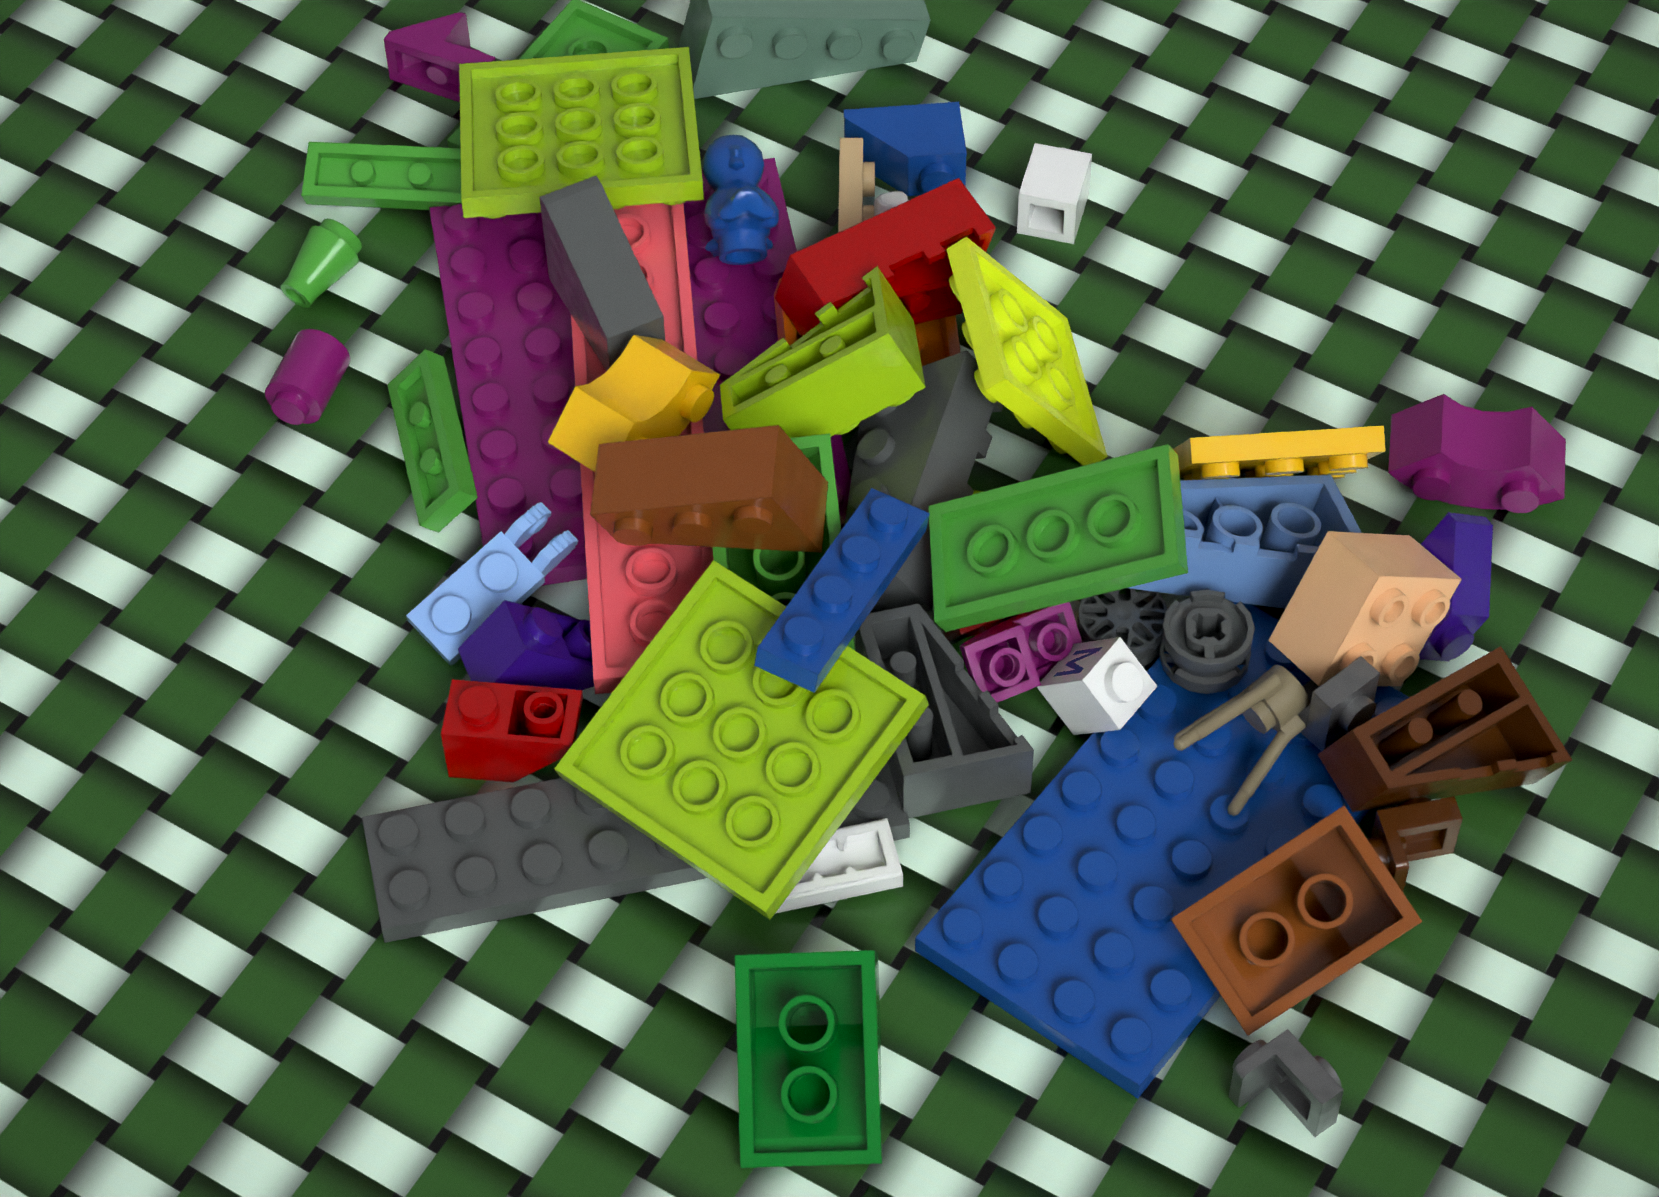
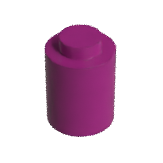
[265,329,351,425]

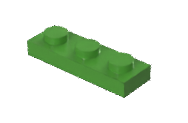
[301,142,462,210]
[387,349,478,533]

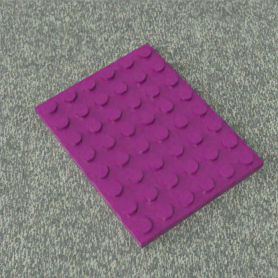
[429,158,851,586]

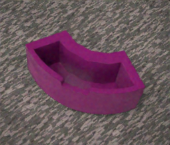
[1388,394,1566,513]

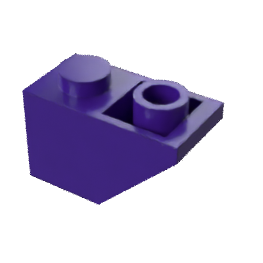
[458,600,594,690]

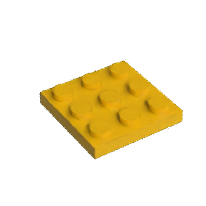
[1173,426,1386,480]

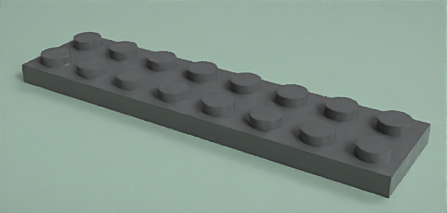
[362,761,910,943]

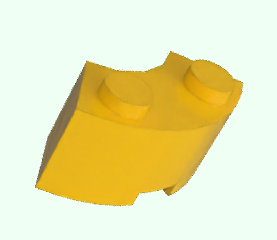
[548,335,720,472]

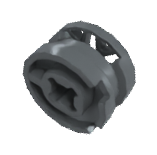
[1078,589,1167,671]
[1159,589,1255,694]

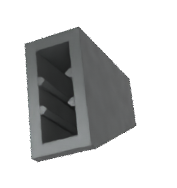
[540,176,665,371]

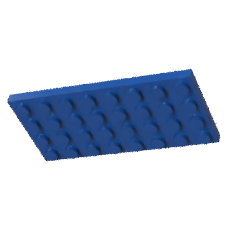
[915,602,1410,1099]

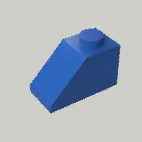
[844,102,967,196]

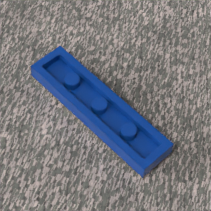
[754,488,930,693]

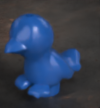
[702,135,779,265]

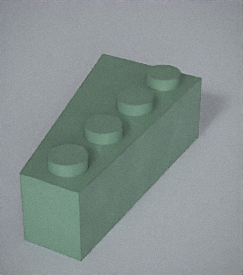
[678,0,931,99]

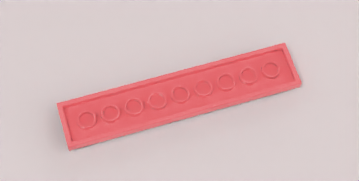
[571,203,714,694]

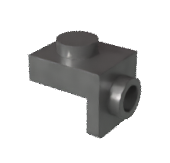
[1298,656,1380,751]
[1229,1029,1344,1137]

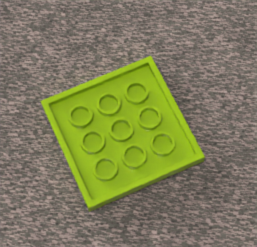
[459,47,704,219]
[554,560,929,920]

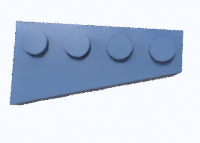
[1129,475,1362,609]

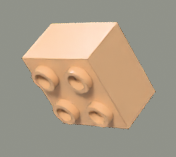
[1268,531,1462,686]

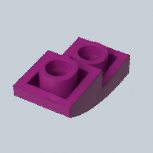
[959,602,1082,703]

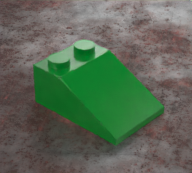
[735,950,882,1168]

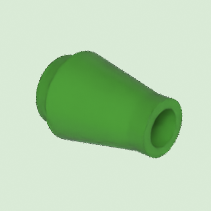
[281,218,362,308]

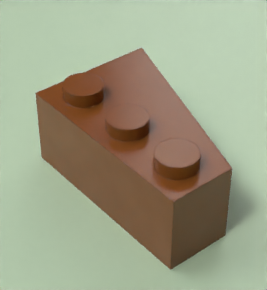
[590,425,828,553]

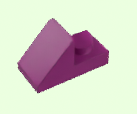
[384,12,496,102]

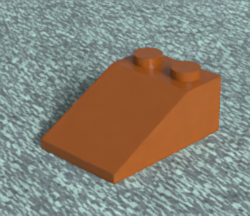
[1171,805,1422,1036]

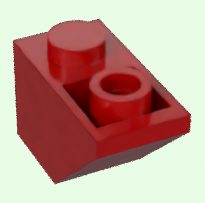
[441,679,583,783]

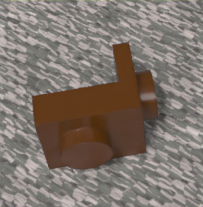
[1367,796,1463,892]

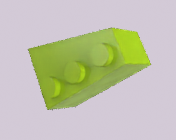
[720,266,926,438]

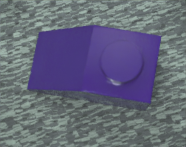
[1419,512,1493,662]

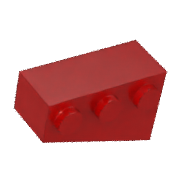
[775,178,996,337]

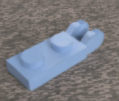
[406,502,579,666]

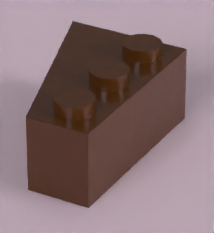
[1317,646,1572,812]

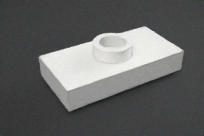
[775,818,903,914]

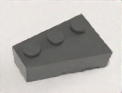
[856,604,1034,819]

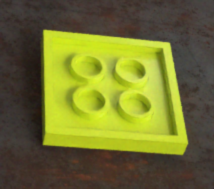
[946,237,1108,466]

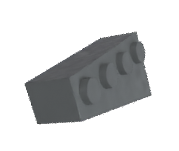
[844,350,1004,613]

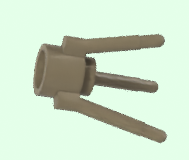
[1173,664,1310,816]

